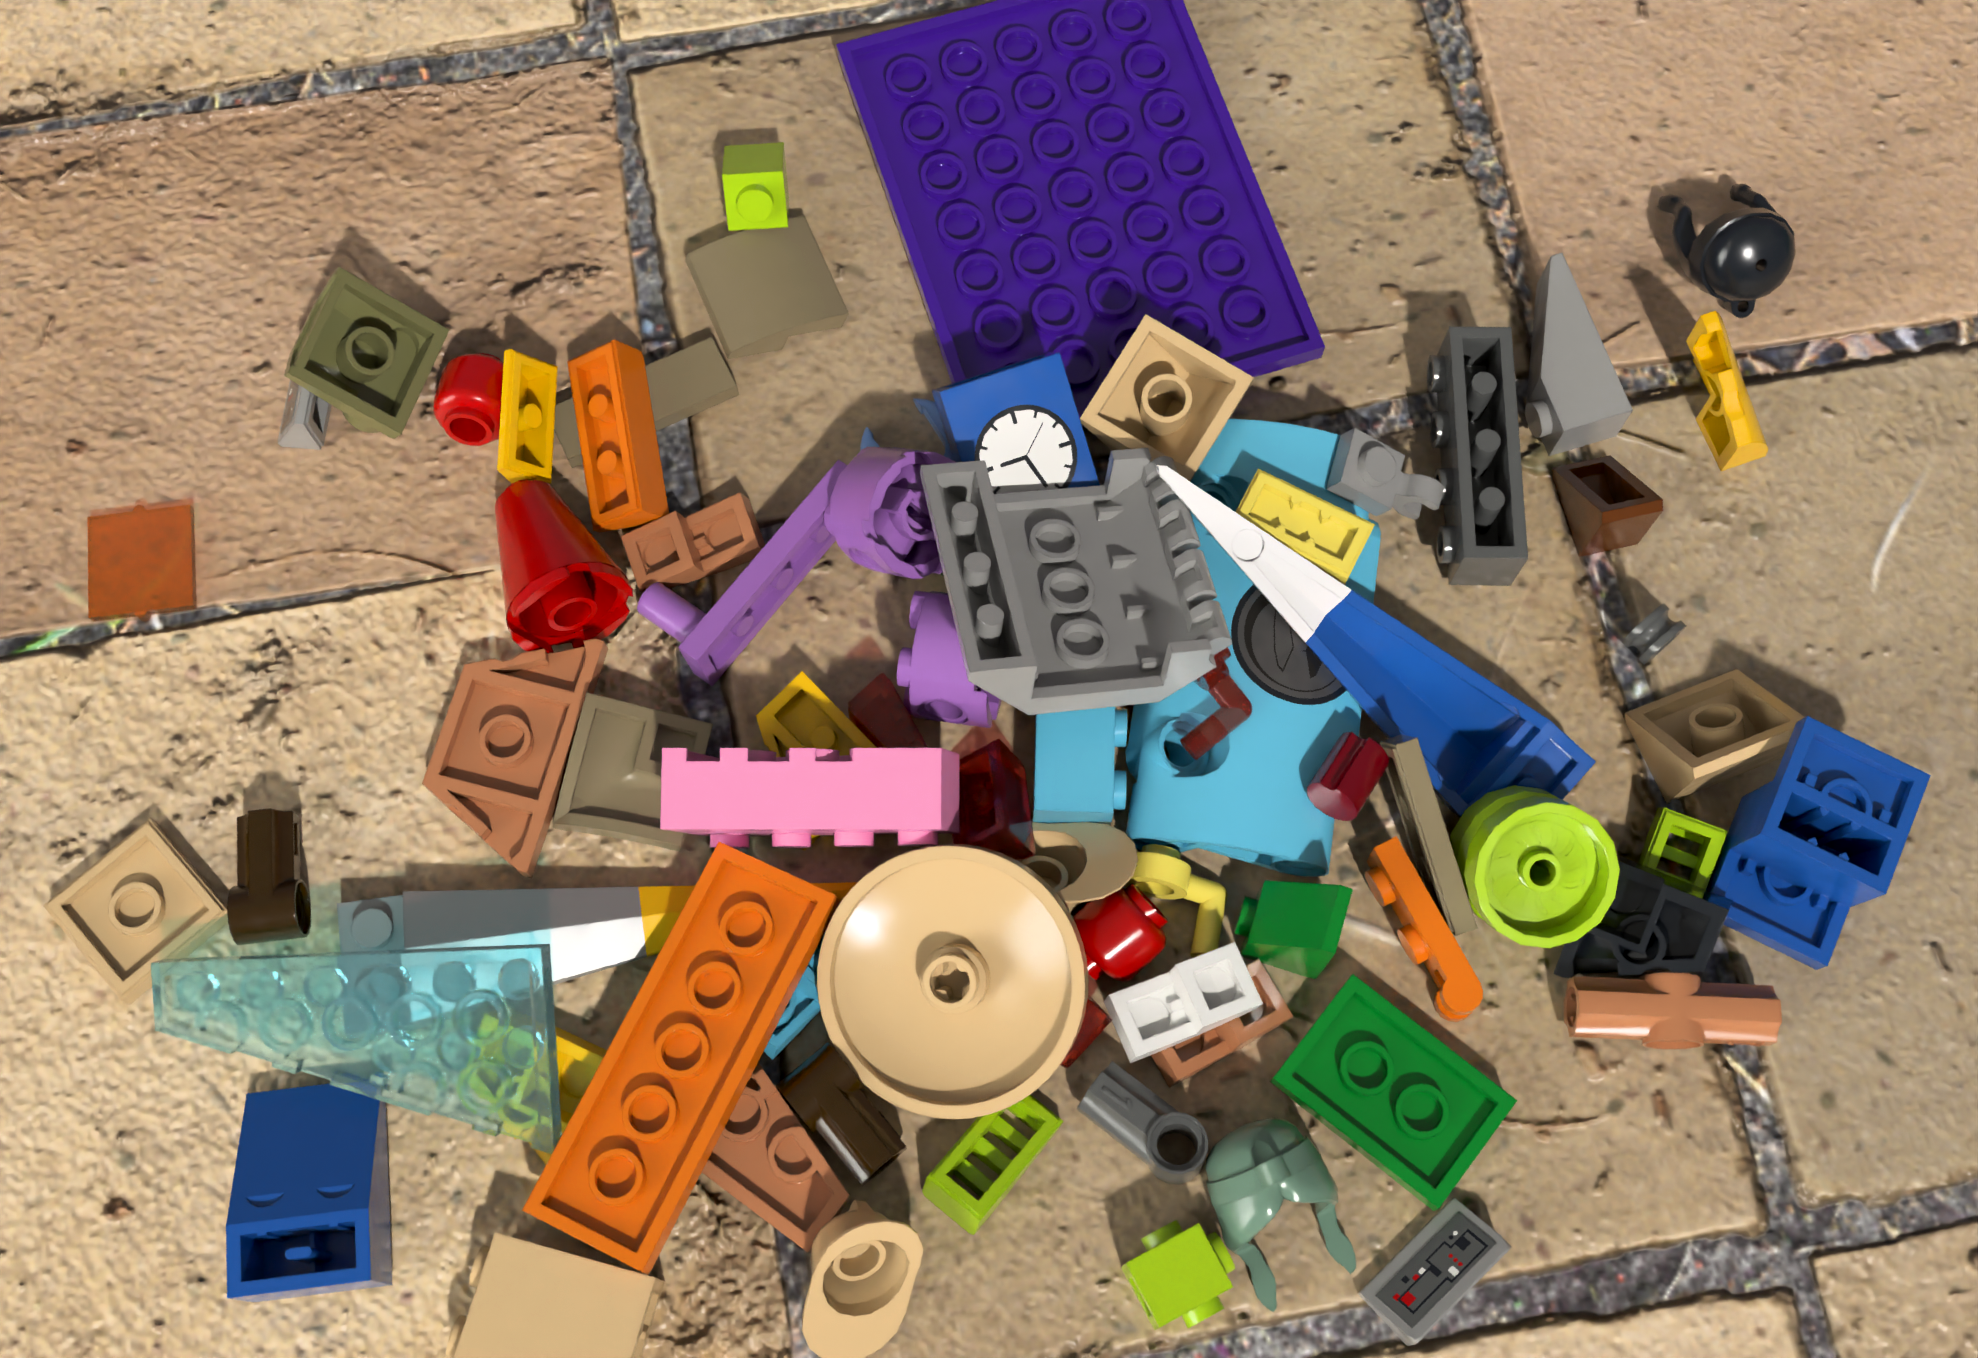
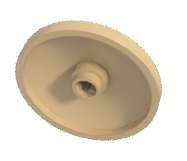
[817,844,1089,1119]

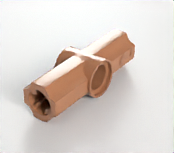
[1563,973,1782,1050]

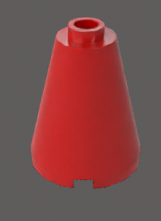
[495,479,633,654]

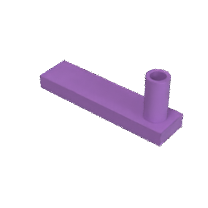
[637,459,847,686]

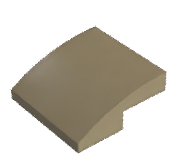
[685,216,849,359]

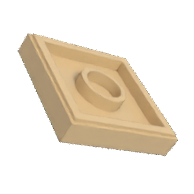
[43,818,228,1005]

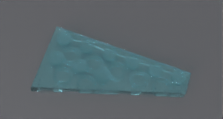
[151,944,562,1154]

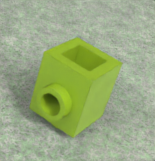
[1121,1220,1235,1330]

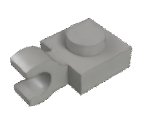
[1326,428,1444,519]

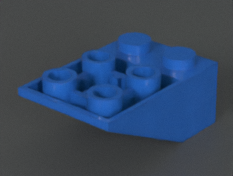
[226,1077,392,1303]

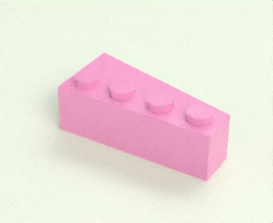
[660,748,959,849]

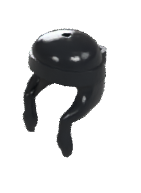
[1658,183,1796,318]

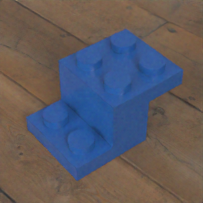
[1706,716,1931,970]

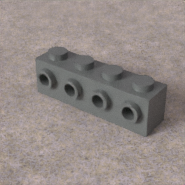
[1427,326,1528,586]

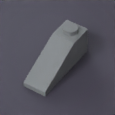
[1525,253,1633,456]

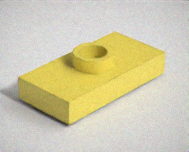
[1235,468,1375,585]

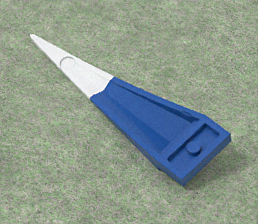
[1156,465,1596,818]

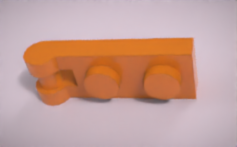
[1365,836,1483,1022]

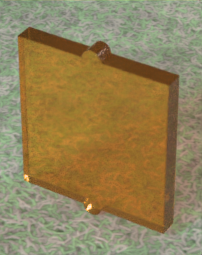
[87,505,197,622]

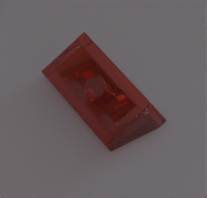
[952,739,1036,860]

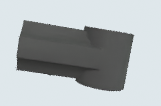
[1077,1061,1208,1184]

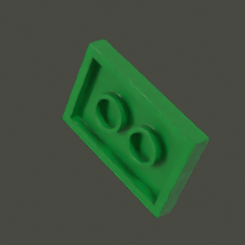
[1270,974,1517,1211]

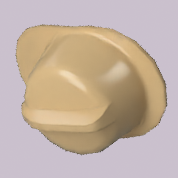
[1007,822,1138,913]
[802,1200,923,1358]

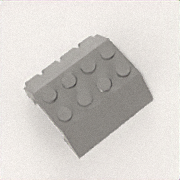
[920,448,1232,715]

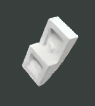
[1103,942,1263,1063]

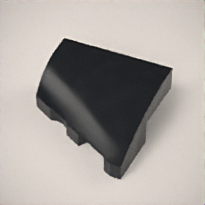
[1553,855,1733,978]

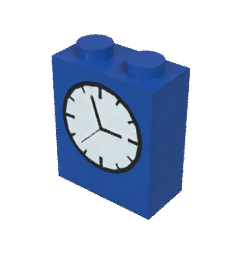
[932,352,1100,494]

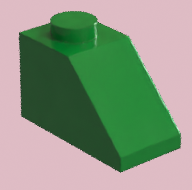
[1234,880,1353,979]

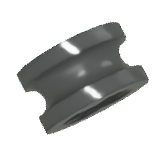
[1622,603,1687,665]

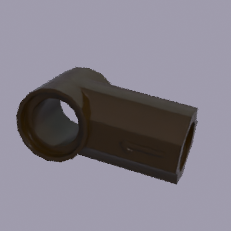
[227,808,311,945]
[775,1042,907,1186]

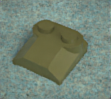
[284,267,449,439]

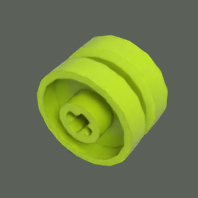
[1450,785,1620,948]

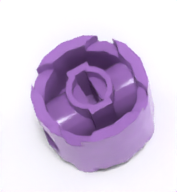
[824,447,956,579]
[897,591,1001,728]

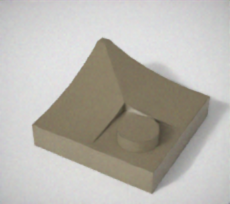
[553,692,713,852]

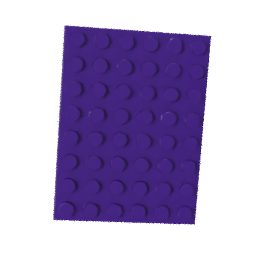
[836,0,1325,428]

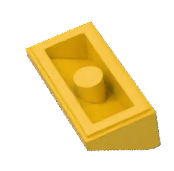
[497,349,558,484]

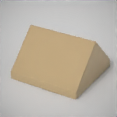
[1080,314,1254,482]
[1624,669,1805,803]

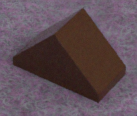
[1552,455,1663,557]

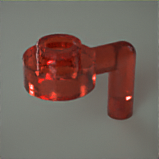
[1180,647,1253,760]

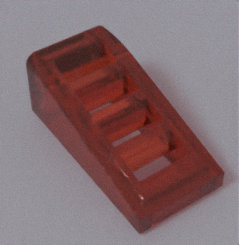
[848,673,928,748]

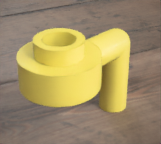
[1124,844,1227,958]

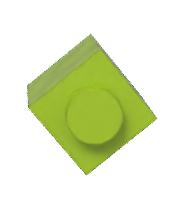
[722,142,789,231]

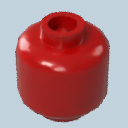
[433,353,504,446]
[1072,883,1168,982]

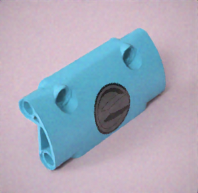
[1126,419,1381,877]

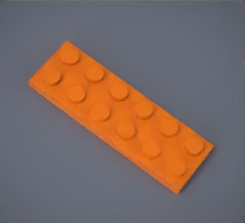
[522,842,840,1275]

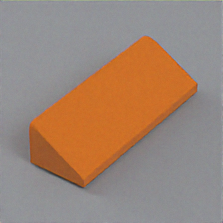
[567,339,669,533]

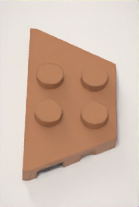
[422,639,608,878]

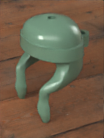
[1206,1118,1356,1312]

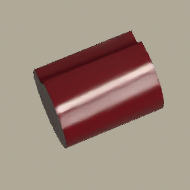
[1307,732,1389,821]

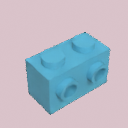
[1033,707,1127,826]

